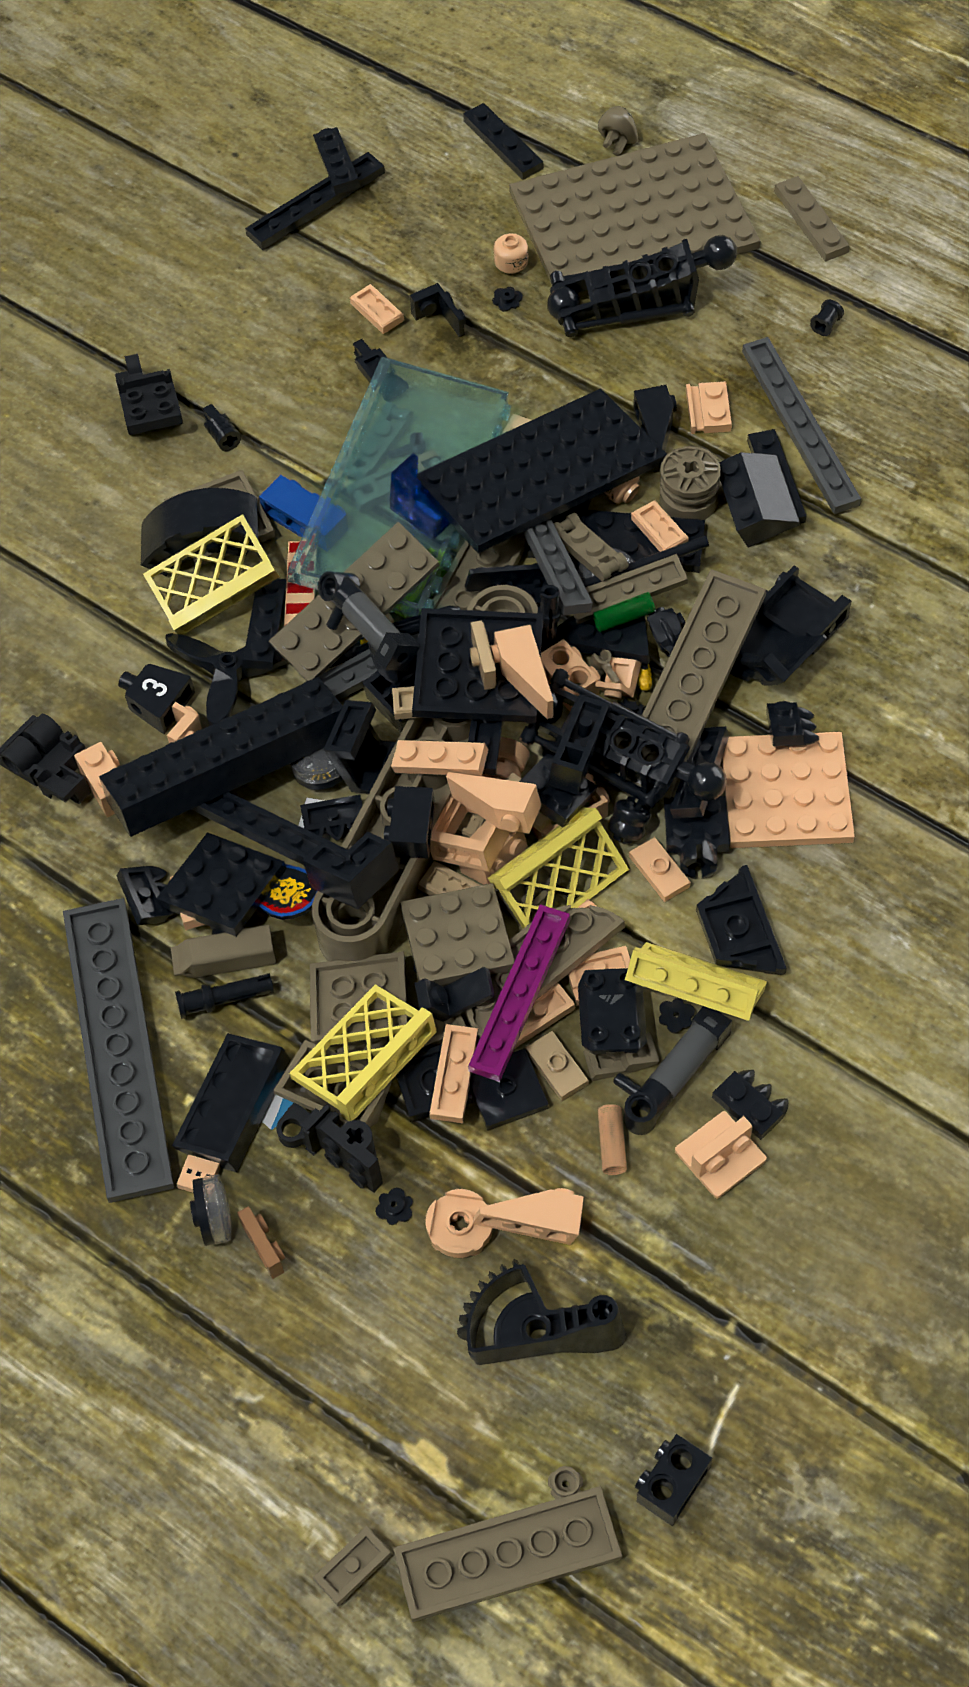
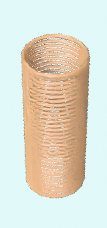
[598,1104,627,1175]

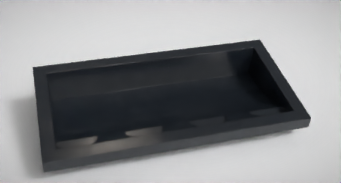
[172,1033,291,1173]

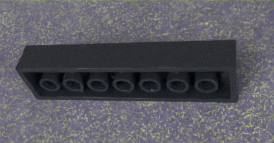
[99,677,343,837]

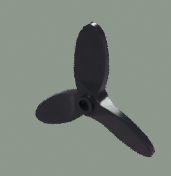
[165,633,288,726]

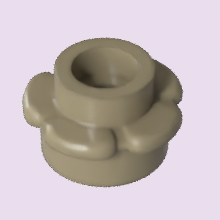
[548,1466,583,1499]

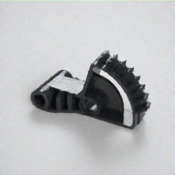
[457,1259,626,1365]

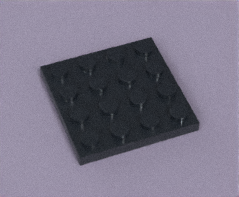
[412,608,543,723]

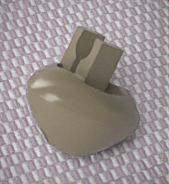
[598,106,638,156]

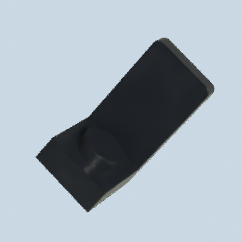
[410,283,466,337]
[415,967,494,1022]

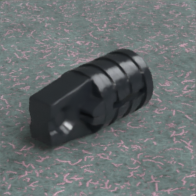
[203,404,241,451]

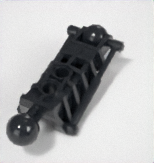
[547,235,737,337]
[519,668,727,810]

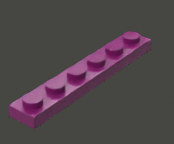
[468,905,570,1082]

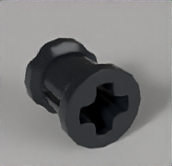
[810,299,844,336]

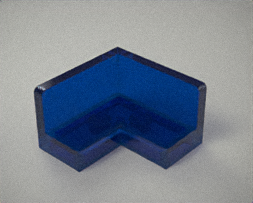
[389,453,451,540]

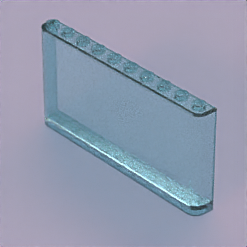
[288,357,512,617]

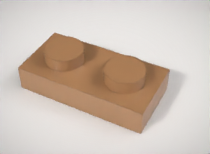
[237,1206,285,1279]

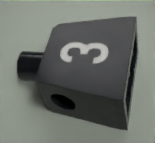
[118,664,195,734]

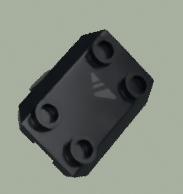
[578,968,647,1055]

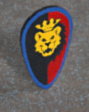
[258,864,317,920]

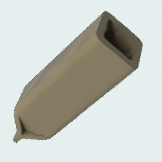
[171,925,276,978]

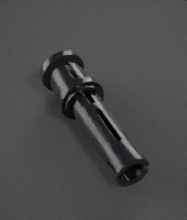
[175,973,274,1019]

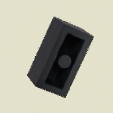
[384,786,436,859]

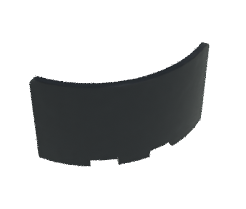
[141,488,258,576]
[730,615,827,686]

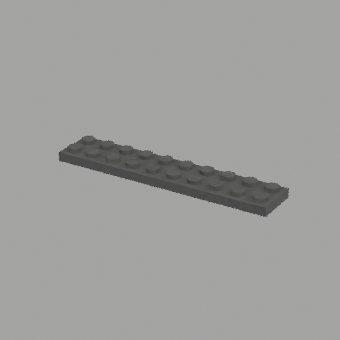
[63,898,175,1203]

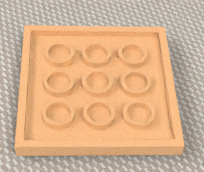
[721,732,855,848]

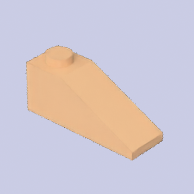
[490,625,553,719]
[446,772,541,834]
[472,1188,584,1245]

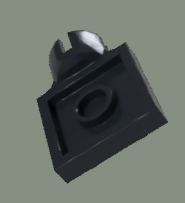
[664,796,729,879]

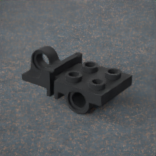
[115,353,183,435]
[0,713,91,804]
[276,1103,383,1193]

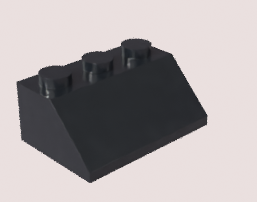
[719,452,801,548]

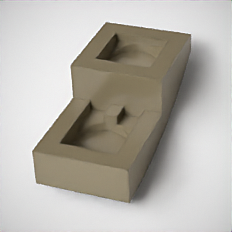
[584,1032,659,1081]

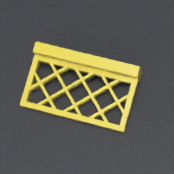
[143,514,280,635]
[487,807,629,929]
[625,942,767,1021]
[289,984,437,1121]

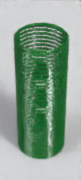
[593,592,656,633]

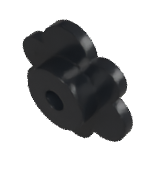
[492,287,523,312]
[659,998,695,1033]
[375,1188,413,1225]

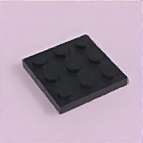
[156,832,286,937]

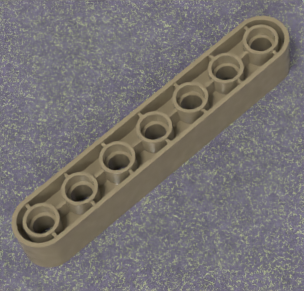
[312,585,538,962]

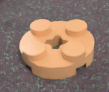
[426,1189,493,1258]

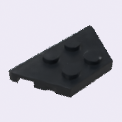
[557,609,650,664]
[696,865,787,975]

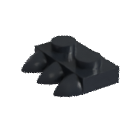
[766,701,819,746]
[300,794,363,841]
[116,866,175,926]
[712,1070,788,1140]

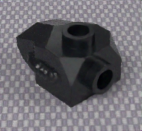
[647,607,686,657]

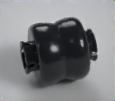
[608,796,651,844]

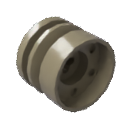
[659,446,720,520]

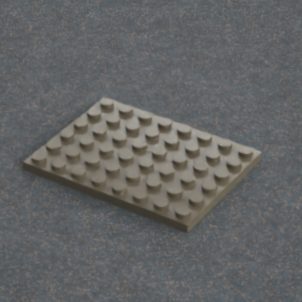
[509,133,760,297]

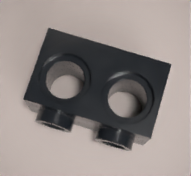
[635,1434,713,1526]

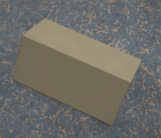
[274,1040,392,1127]

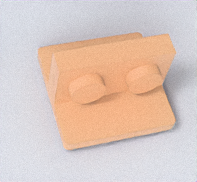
[675,1111,767,1199]

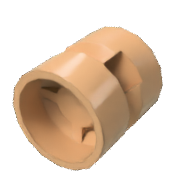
[481,737,530,780]

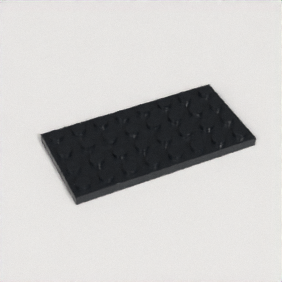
[414,388,667,553]

